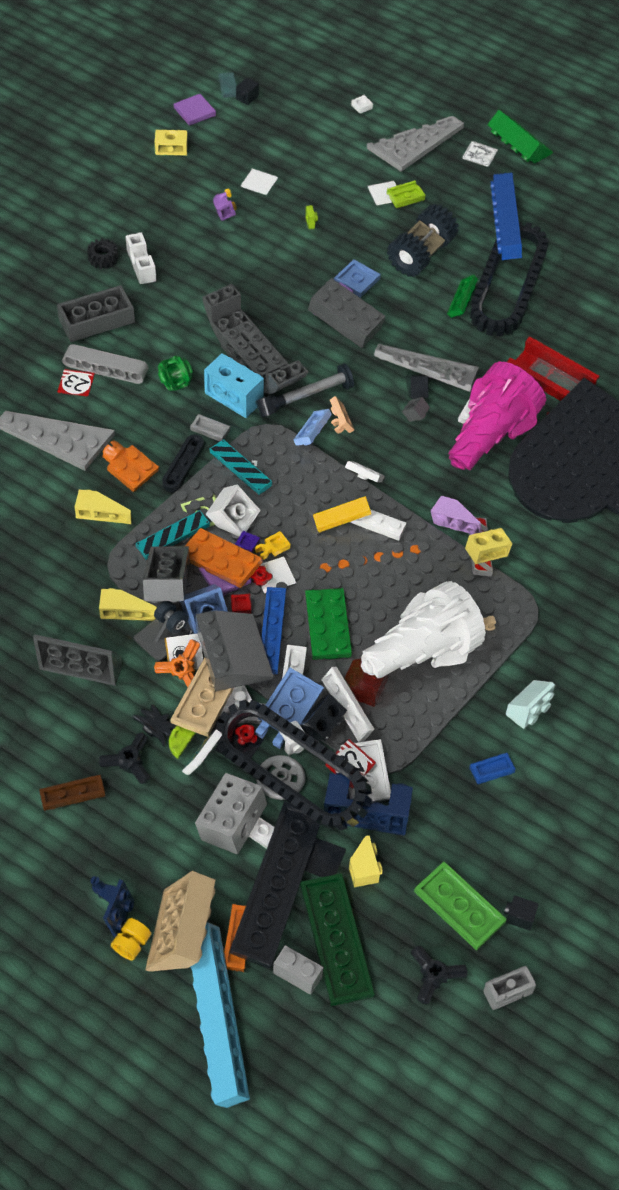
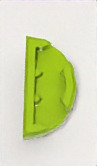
[169,726,196,759]

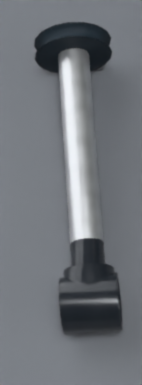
[255,363,354,418]

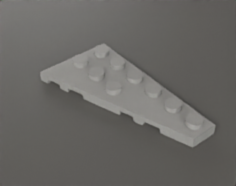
[367,116,464,172]
[374,344,479,392]
[0,411,115,471]

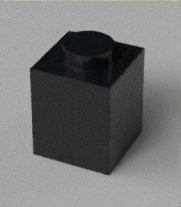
[236,77,259,105]
[504,895,539,931]

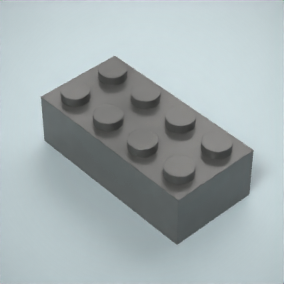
[308,278,386,348]
[57,285,135,342]
[143,546,190,603]

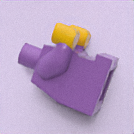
[213,189,237,221]

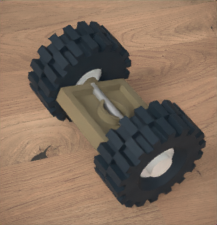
[387,204,459,277]

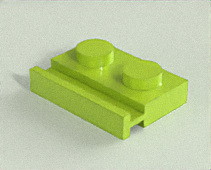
[386,181,425,208]

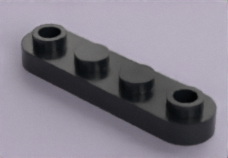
[162,434,204,492]

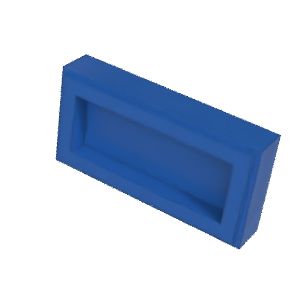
[469,753,516,785]

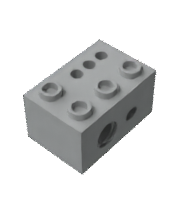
[195,773,267,855]

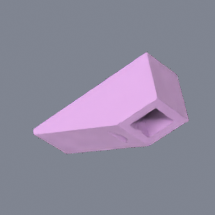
[431,496,483,535]

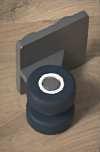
[134,601,188,662]

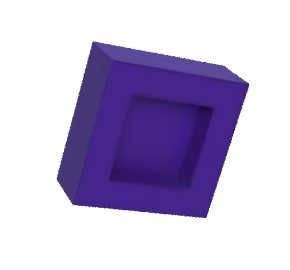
[235,531,260,553]

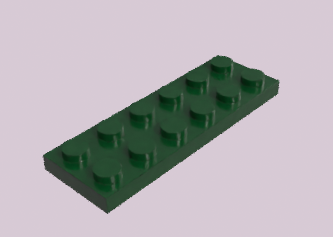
[300,873,374,1006]

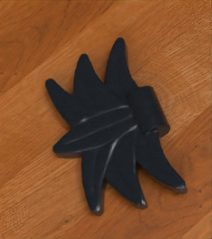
[133,705,176,747]

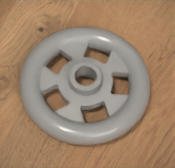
[256,755,305,800]

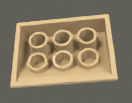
[145,871,216,972]

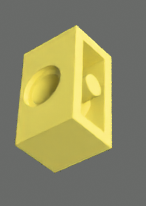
[155,130,188,155]

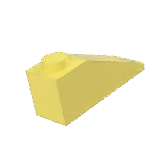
[75,489,132,524]
[99,588,157,621]

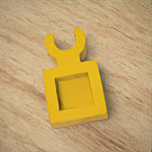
[255,531,291,560]

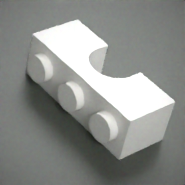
[126,232,156,285]

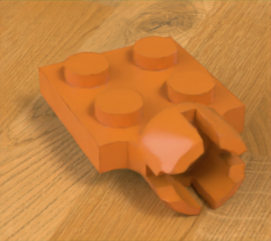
[102,440,159,492]

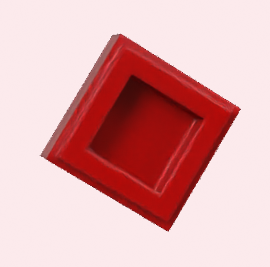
[231,594,251,614]

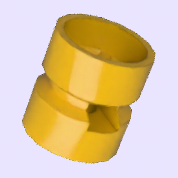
[111,918,151,961]

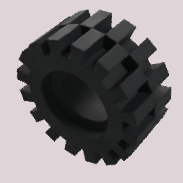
[87,238,118,269]

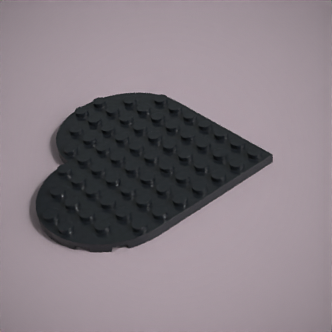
[508,378,619,523]

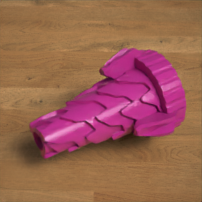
[449,361,546,470]

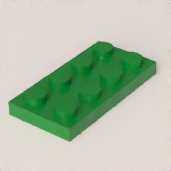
[305,588,352,660]

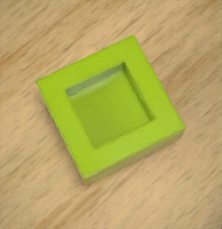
[305,205,318,229]

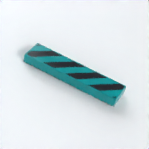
[210,439,272,495]
[136,510,210,560]

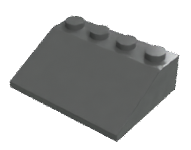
[196,610,274,692]
[33,634,122,686]

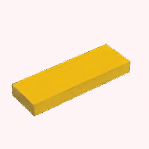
[313,496,372,533]

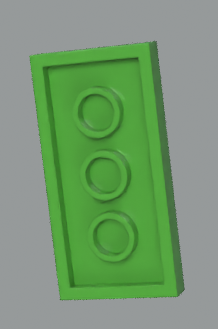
[414,862,507,951]

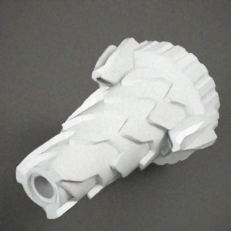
[360,581,486,678]

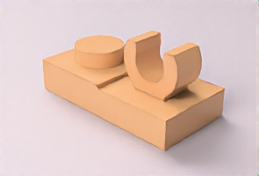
[330,396,354,434]

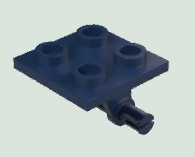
[90,876,134,938]

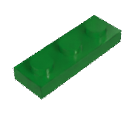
[447,275,478,318]

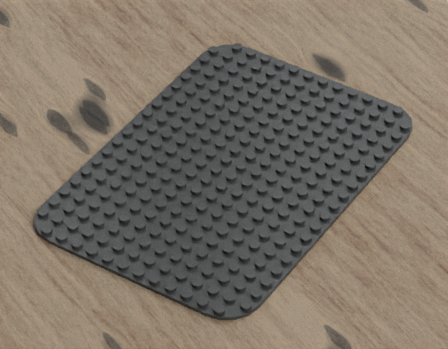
[107,424,538,774]

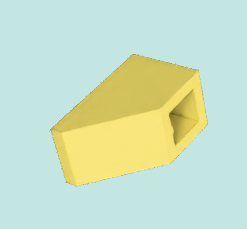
[349,836,382,888]

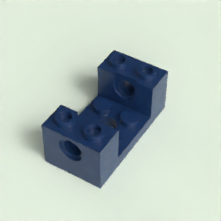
[324,773,413,836]

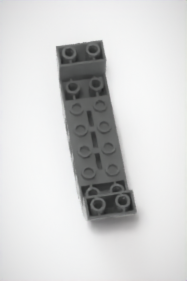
[202,284,308,394]

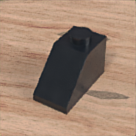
[406,374,428,399]

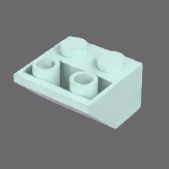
[506,680,555,729]

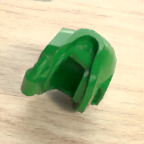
[158,355,193,391]

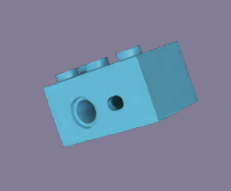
[204,353,264,418]

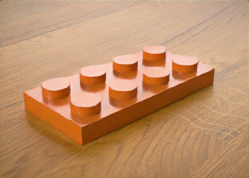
[185,528,263,588]

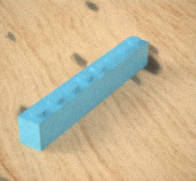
[190,922,250,1108]

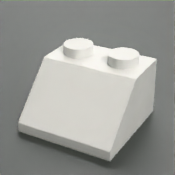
[206,484,261,536]

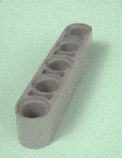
[62,344,149,384]

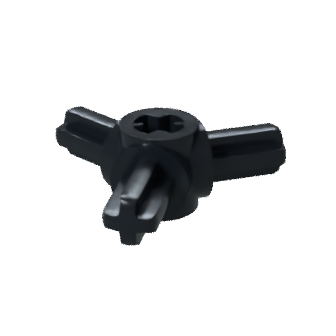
[99,733,150,784]
[411,945,468,1005]

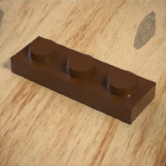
[39,775,105,811]

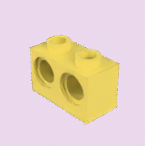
[465,528,512,564]

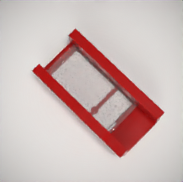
[507,336,600,401]

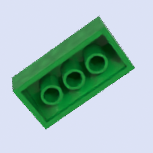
[487,110,553,163]

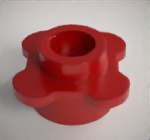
[250,566,272,586]
[235,724,257,745]

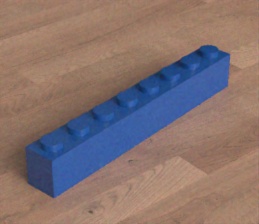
[490,173,522,260]

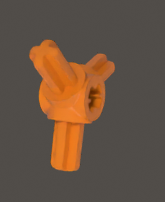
[154,639,200,687]

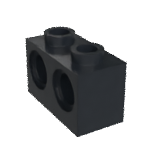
[300,694,347,742]

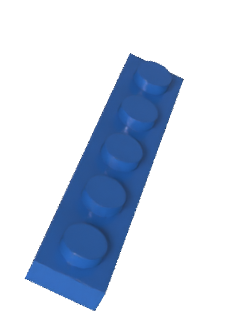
[261,587,286,674]

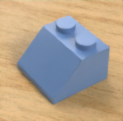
[180,584,228,634]

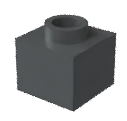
[402,397,430,422]

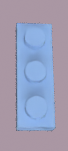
[293,409,332,446]

